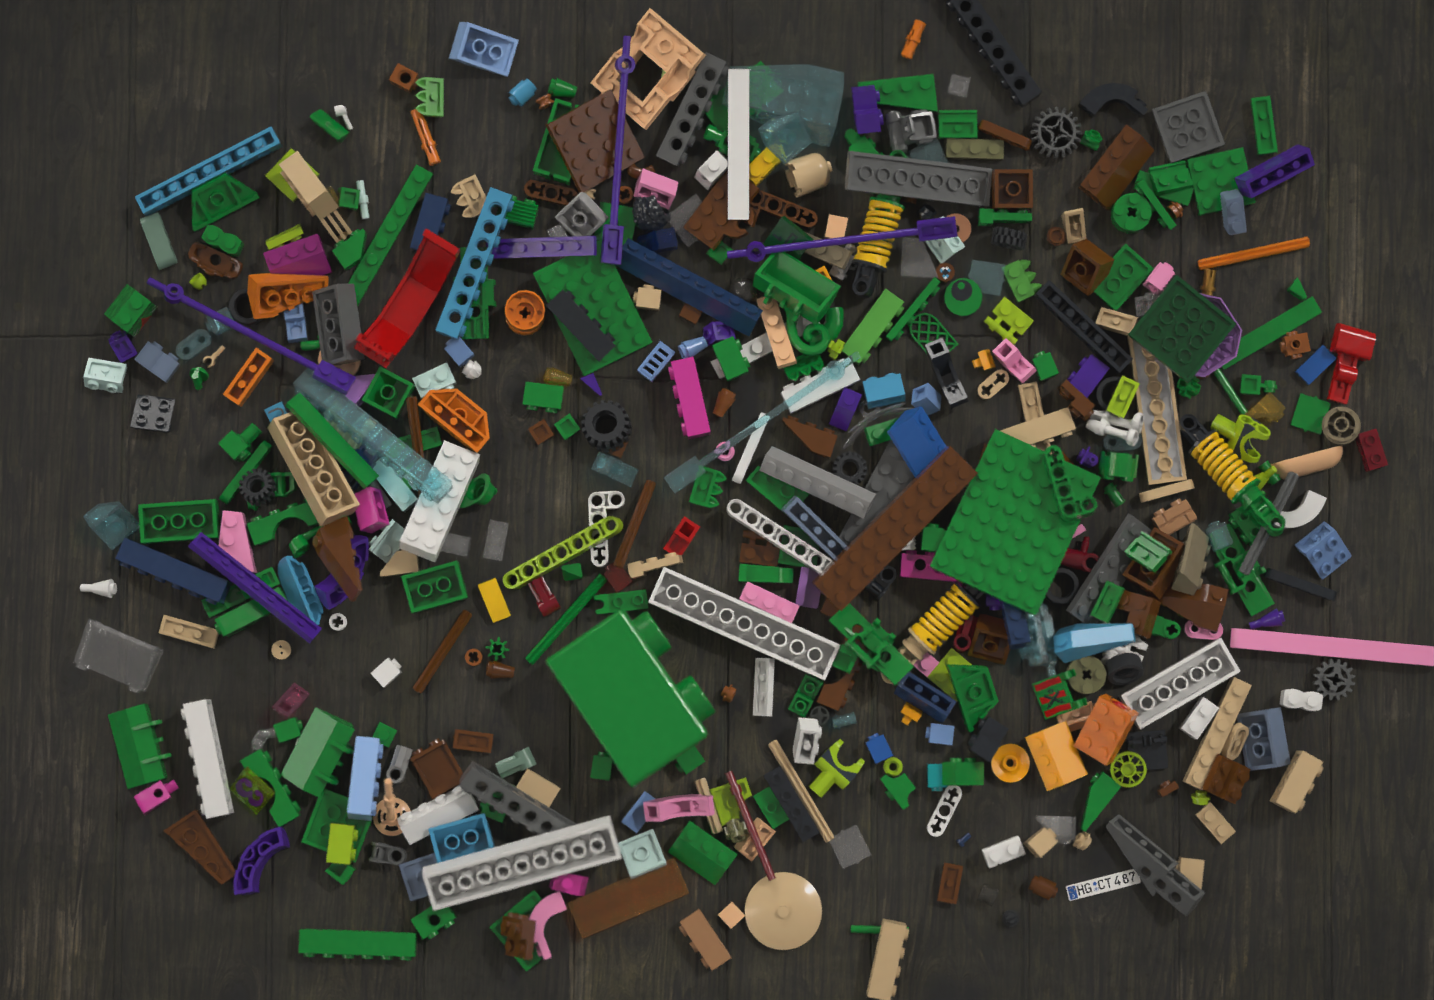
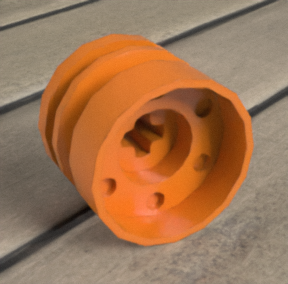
[505,290,545,335]

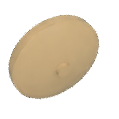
[745,872,822,950]

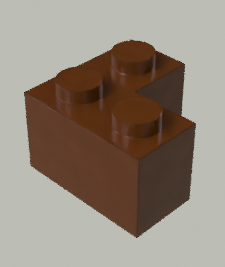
[1116,590,1161,639]

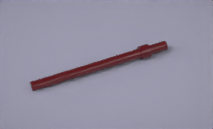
[725,771,776,881]

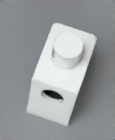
[695,151,728,190]

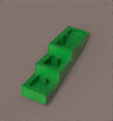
[201,567,280,618]

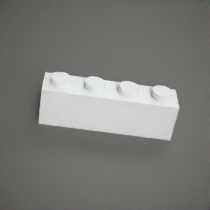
[781,358,860,414]
[397,786,479,845]

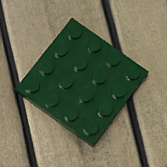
[1128,275,1237,384]

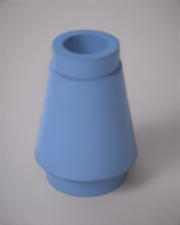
[678,336,708,359]

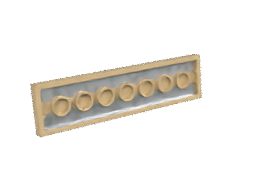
[1127,336,1187,485]

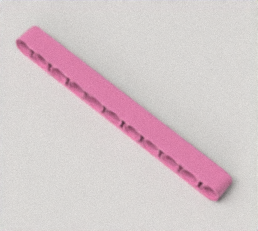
[1230,628,1434,666]

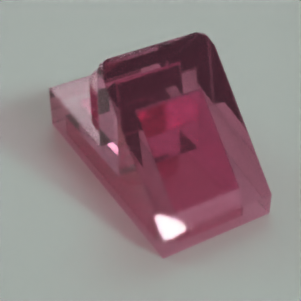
[272,683,310,719]

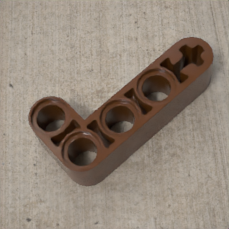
[741,190,818,230]

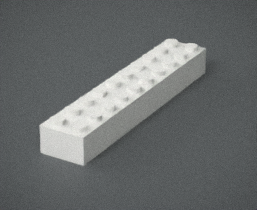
[648,567,840,680]
[423,815,621,910]

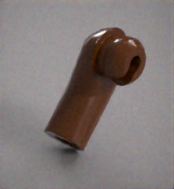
[627,164,656,180]

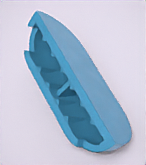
[278,556,323,625]

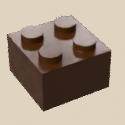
[992,169,1033,210]

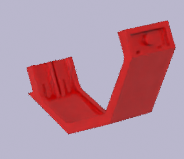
[354,228,460,368]

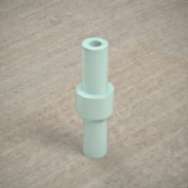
[356,180,369,219]

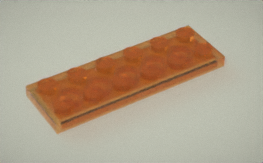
[568,857,689,939]

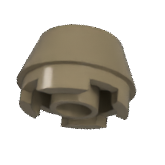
[1322,407,1361,444]

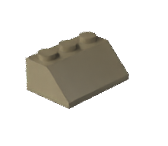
[1171,523,1210,595]

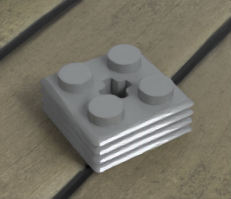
[555,192,609,237]

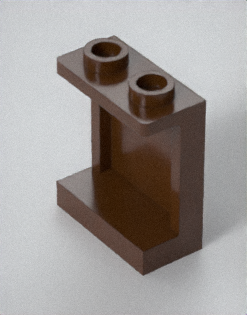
[410,738,463,799]

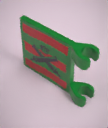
[1032,669,1088,720]

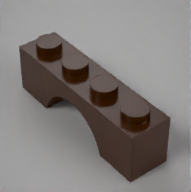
[817,636,868,711]

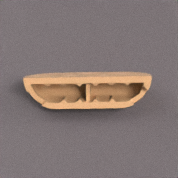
[1270,445,1343,479]

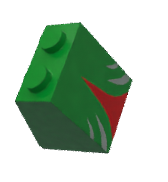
[104,284,158,337]

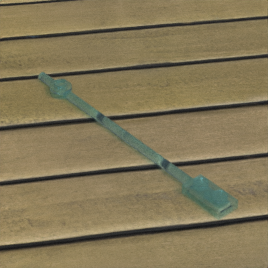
[664,351,861,494]

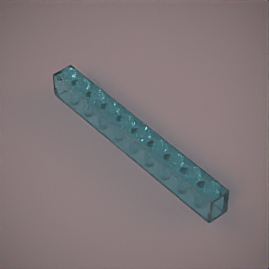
[293,368,453,504]

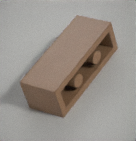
[679,909,731,971]

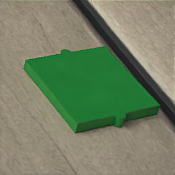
[1290,393,1331,435]

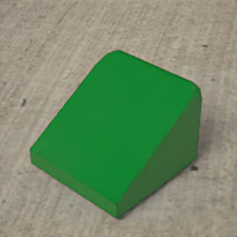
[1287,277,1307,301]

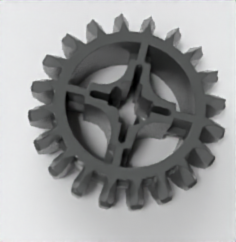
[1030,107,1082,159]

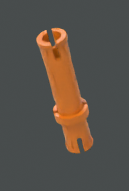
[410,109,441,166]

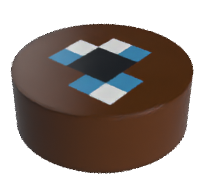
[935,263,955,282]

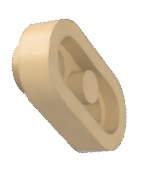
[1221,723,1249,760]

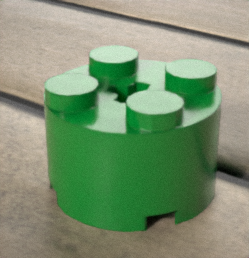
[1111,193,1152,234]
[1098,451,1139,482]

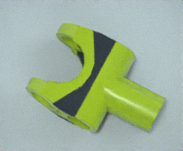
[1211,414,1271,463]
[809,739,865,798]

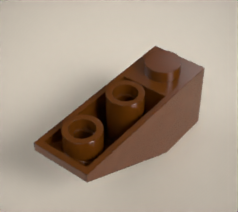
[782,415,837,459]

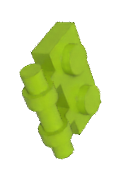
[984,297,1034,345]

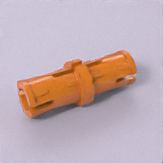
[901,20,926,60]

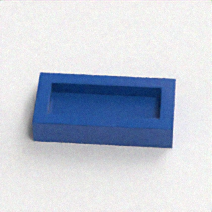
[1295,345,1337,385]

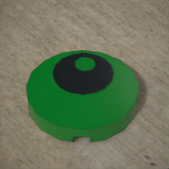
[944,278,983,316]

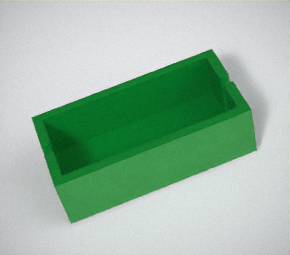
[533,98,580,185]

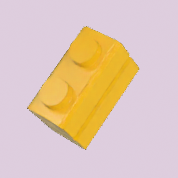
[749,145,783,186]

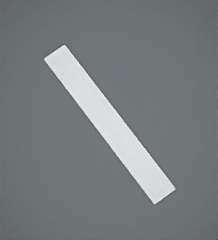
[728,69,749,220]

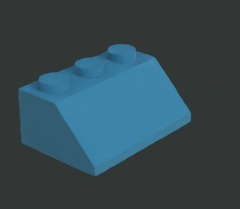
[428,813,495,863]

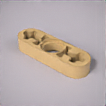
[1139,479,1195,503]

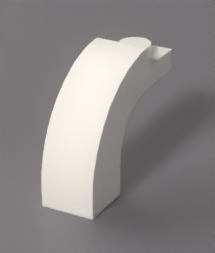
[1274,490,1327,529]

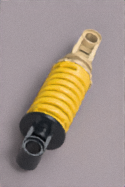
[880,581,984,684]

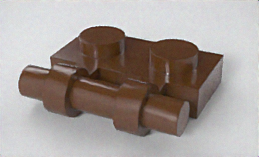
[739,530,781,567]

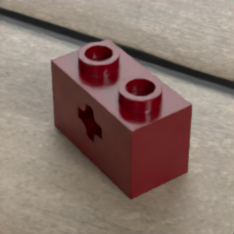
[1355,428,1388,472]

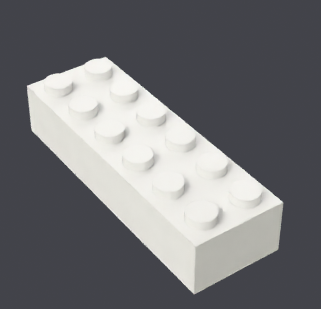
[400,440,480,562]
[1119,638,1241,729]
[181,699,234,819]

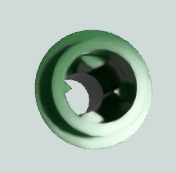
[548,78,577,97]

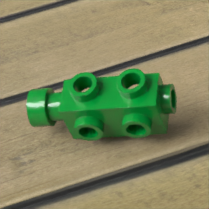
[703,124,761,161]

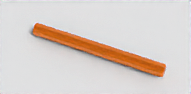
[1198,237,1310,270]

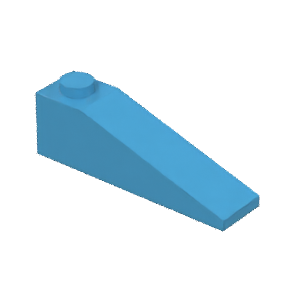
[1053,623,1135,663]

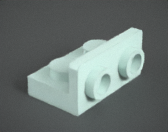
[925,216,965,264]
[83,358,127,393]
[412,363,457,399]
[369,519,405,563]

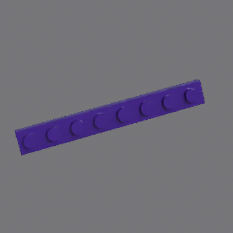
[188,532,322,643]

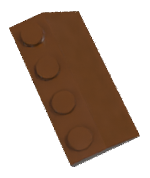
[1078,124,1155,211]

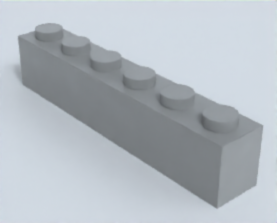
[759,446,876,519]

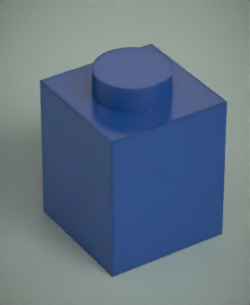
[865,733,893,764]

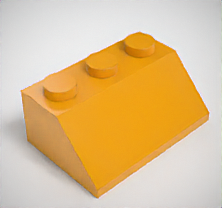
[1025,721,1088,791]

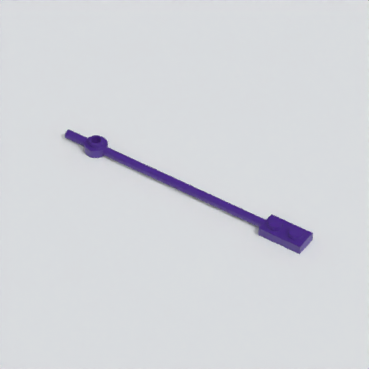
[600,36,635,265]
[727,216,958,262]
[147,277,356,395]

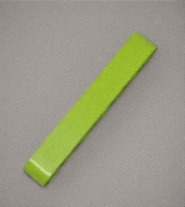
[503,516,623,589]

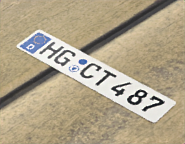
[1066,869,1141,901]

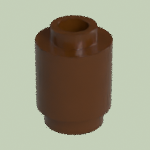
[1028,875,1059,901]

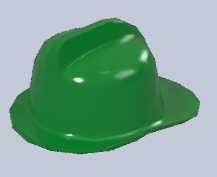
[459,473,498,508]

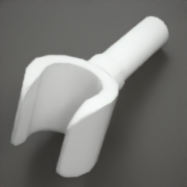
[334,105,353,130]

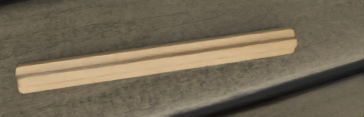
[768,740,834,842]

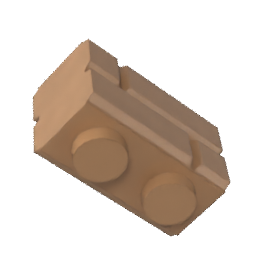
[1151,498,1198,535]

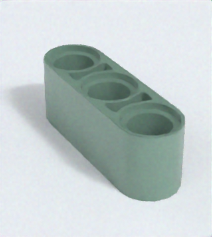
[140,212,178,270]

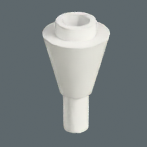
[80,579,117,598]

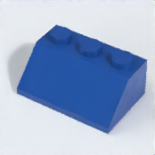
[887,406,946,477]

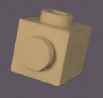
[633,285,662,311]

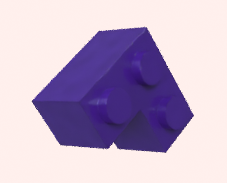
[851,85,884,134]

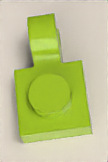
[828,339,845,361]

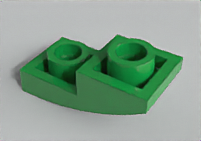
[788,673,823,718]

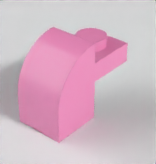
[992,339,1037,383]

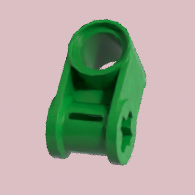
[1151,615,1180,639]

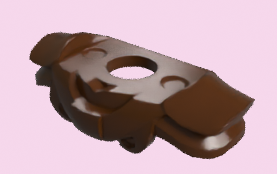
[188,242,243,278]

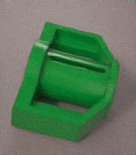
[261,472,297,497]

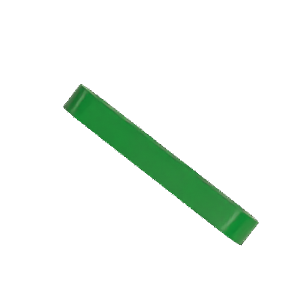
[219,440,273,505]

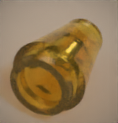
[543,367,572,386]

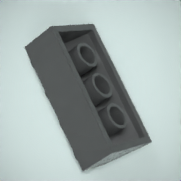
[312,284,365,365]

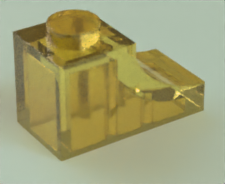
[1245,392,1286,423]

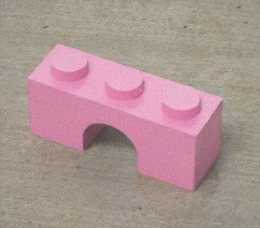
[739,581,800,623]

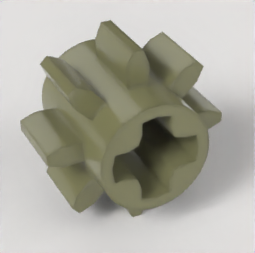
[723,819,748,843]

